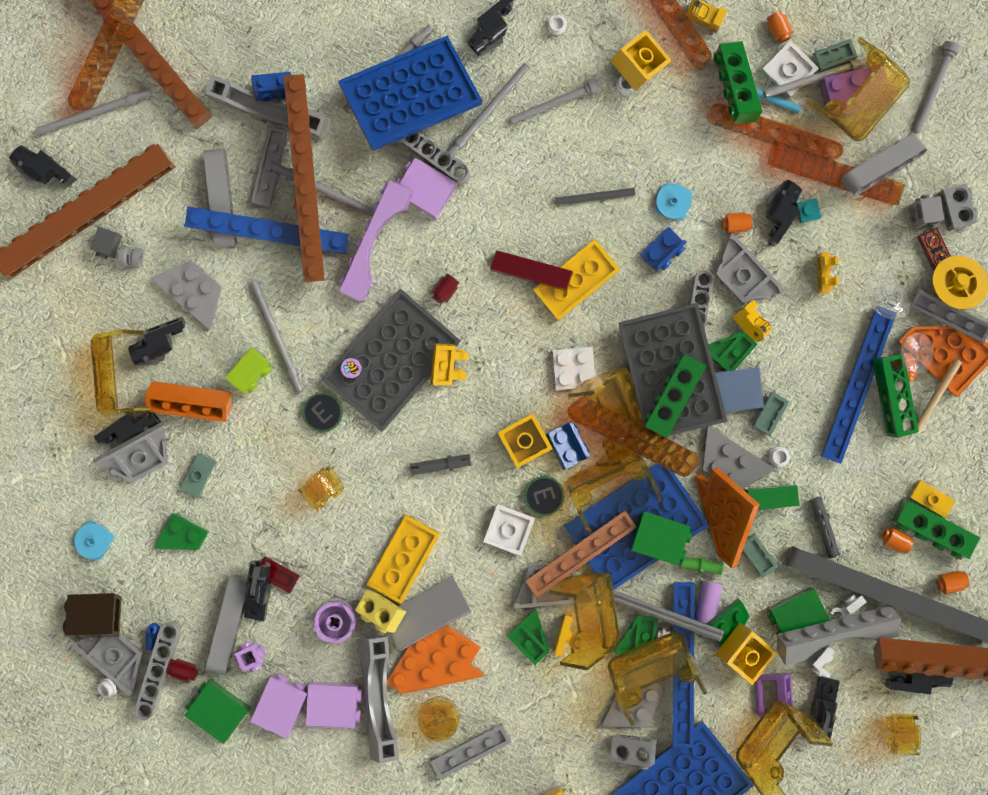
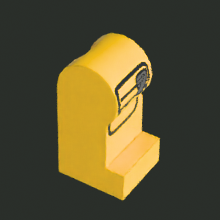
[685,0,727,32]
[732,300,772,342]

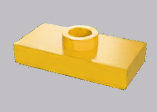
[909,480,955,518]
[553,613,573,657]

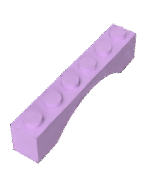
[339,180,415,302]

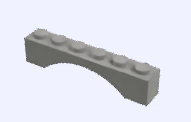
[205,75,328,141]
[777,605,901,666]
[360,635,399,763]

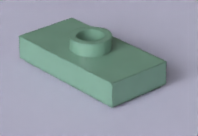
[812,39,858,73]
[751,392,790,437]
[180,453,217,498]
[742,533,779,578]

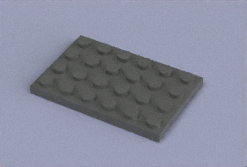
[321,288,461,432]
[618,302,728,441]

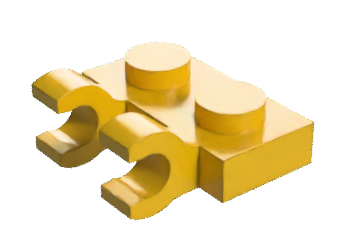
[817,252,838,294]
[430,344,469,385]

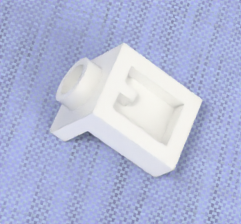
[809,645,835,678]

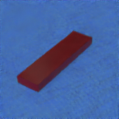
[490,250,573,291]

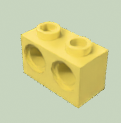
[355,589,406,633]

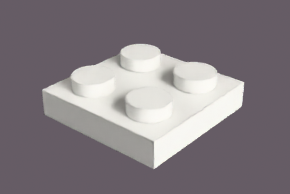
[761,40,819,98]
[552,347,596,390]
[483,504,535,556]

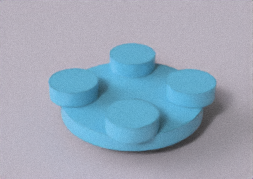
[655,183,692,221]
[73,521,114,561]

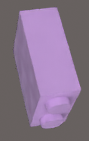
[396,158,457,220]
[250,673,308,738]
[306,681,362,728]

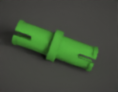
[681,557,723,575]

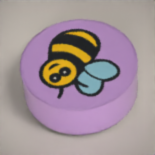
[341,358,362,379]

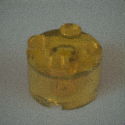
[298,465,344,511]
[418,696,460,742]
[886,714,921,756]

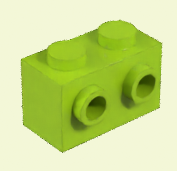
[225,347,272,394]

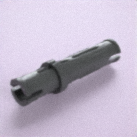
[410,453,471,476]
[810,496,841,558]

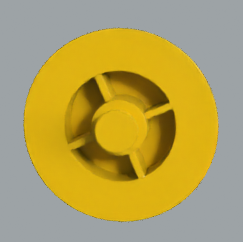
[932,256,988,310]

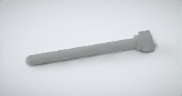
[913,41,960,134]
[508,77,600,125]

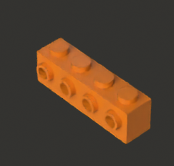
[145,381,232,422]

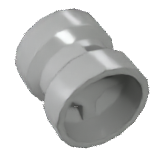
[118,246,143,268]

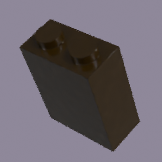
[63,593,122,638]

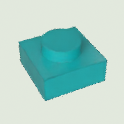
[796,198,821,223]

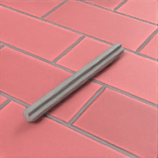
[607,590,724,641]

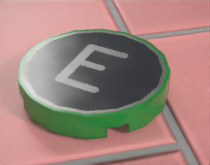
[302,392,343,432]
[524,476,565,516]

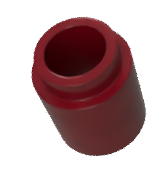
[431,273,459,304]
[166,658,198,684]

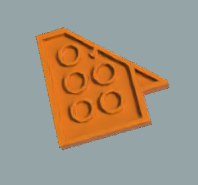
[897,326,988,397]
[695,468,760,568]
[387,625,484,694]

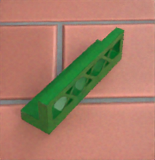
[872,353,919,438]

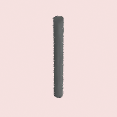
[555,188,635,205]

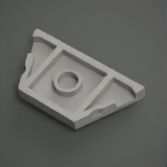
[715,233,785,304]
[151,261,222,329]
[93,421,167,483]
[702,426,774,489]
[514,564,592,609]
[71,632,144,697]
[601,656,665,727]

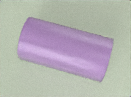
[695,580,723,623]

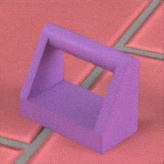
[755,673,794,717]

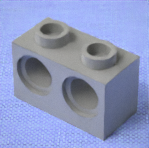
[937,183,978,231]
[909,194,945,229]
[610,734,657,770]

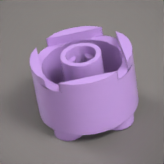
[314,600,357,643]

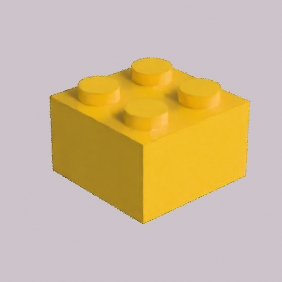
[610,30,672,91]
[497,413,553,468]
[715,623,777,685]

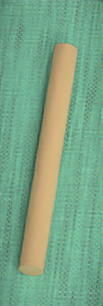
[917,358,962,432]

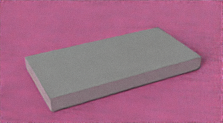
[385,576,471,651]

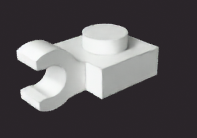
[829,594,867,619]

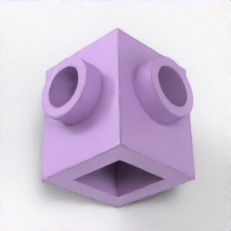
[234,641,266,672]

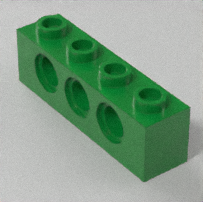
[714,41,762,124]
[644,354,707,438]
[892,499,981,560]

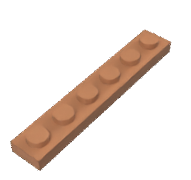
[525,510,637,597]

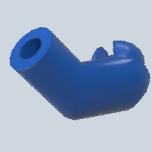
[145,623,161,650]

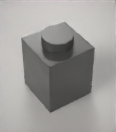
[90,226,122,259]

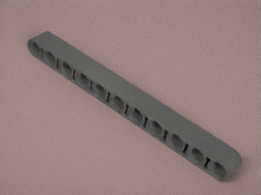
[784,546,988,642]

